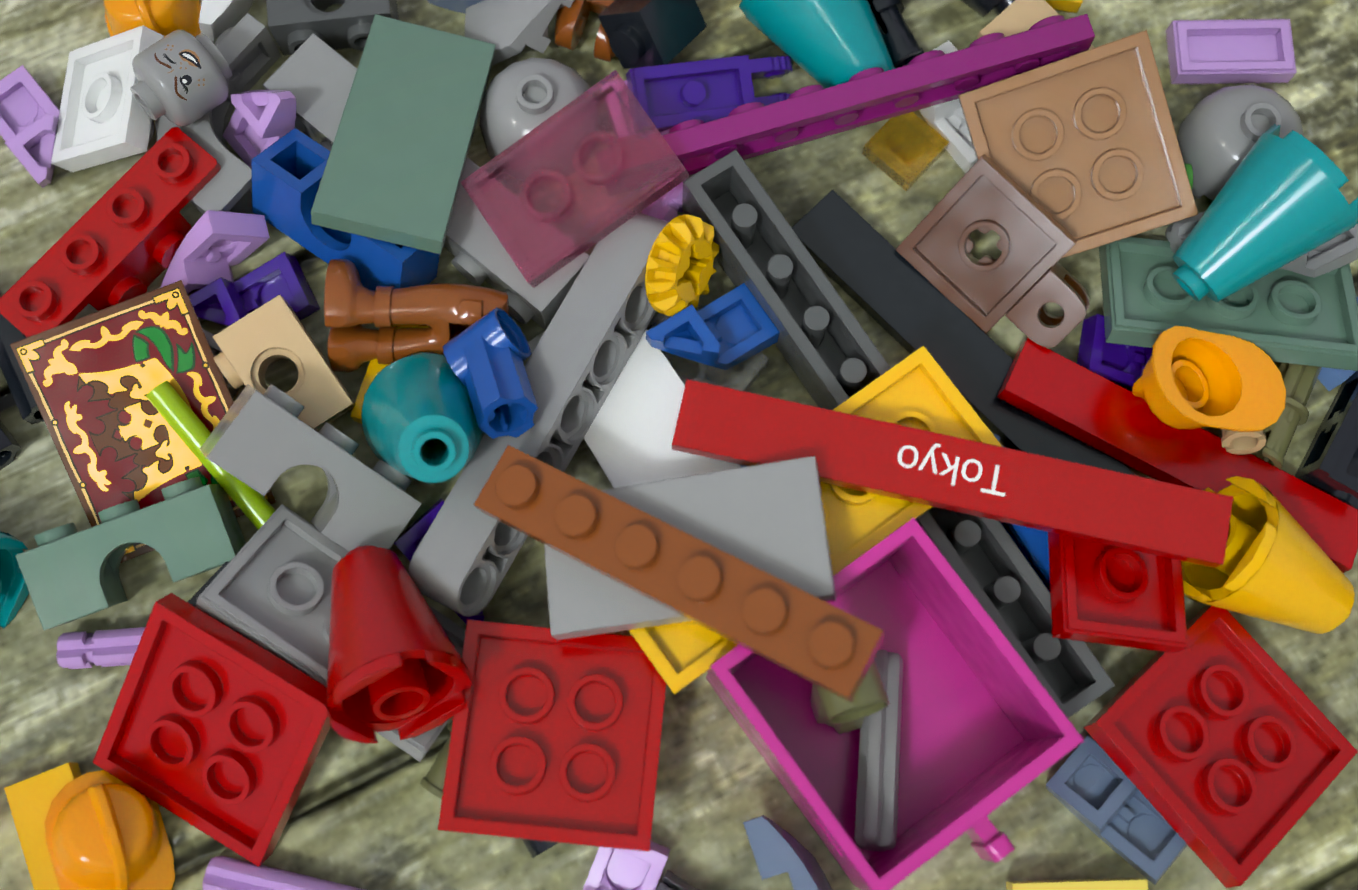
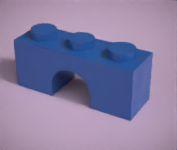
[251,128,440,291]

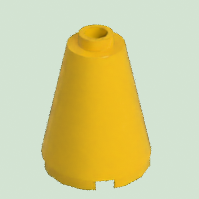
[1181,476,1355,634]

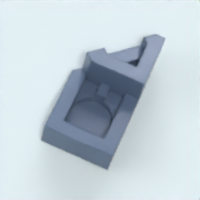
[743,815,832,890]

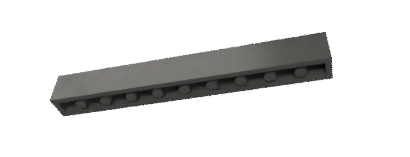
[682,150,1115,718]

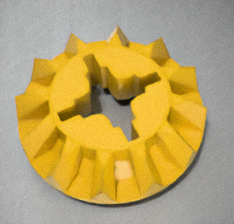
[645,214,719,317]

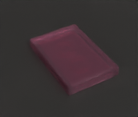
[460,70,690,288]

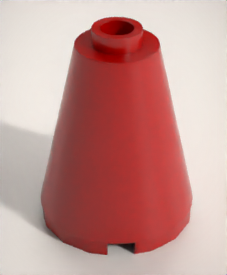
[326,545,471,744]

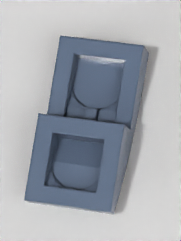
[1046,735,1188,885]

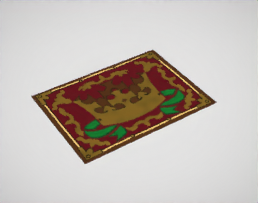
[10,280,276,563]

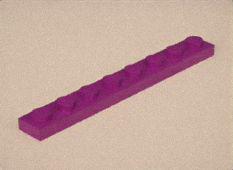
[597,14,1095,198]

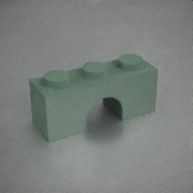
[15,476,246,631]

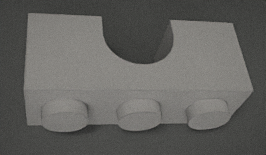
[200,384,422,552]

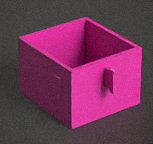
[706,518,1084,890]

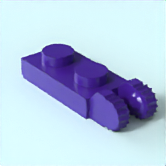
[626,55,793,135]

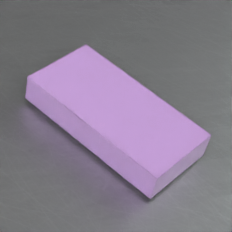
[1166,19,1296,84]

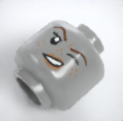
[130,29,232,127]

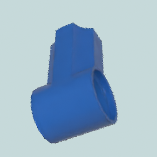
[443,307,538,439]

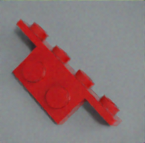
[0,127,221,337]

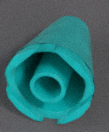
[739,0,895,88]
[1172,124,1358,302]
[362,352,485,483]

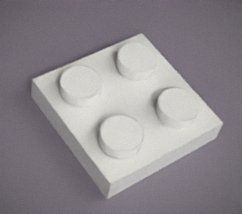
[51,25,164,172]

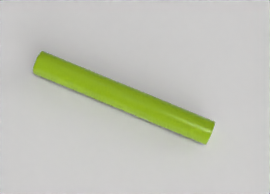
[146,381,276,530]

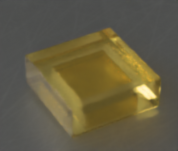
[862,112,949,192]

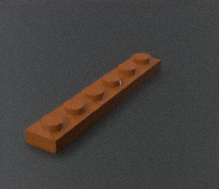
[473,445,885,703]

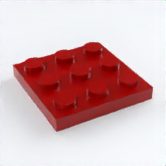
[92,593,331,867]
[1083,605,1358,888]
[438,619,666,852]

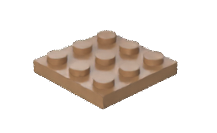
[958,30,1198,259]

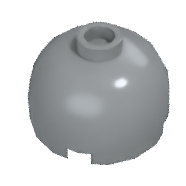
[480,58,600,184]
[1177,85,1304,201]

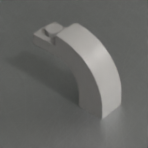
[155,13,281,215]

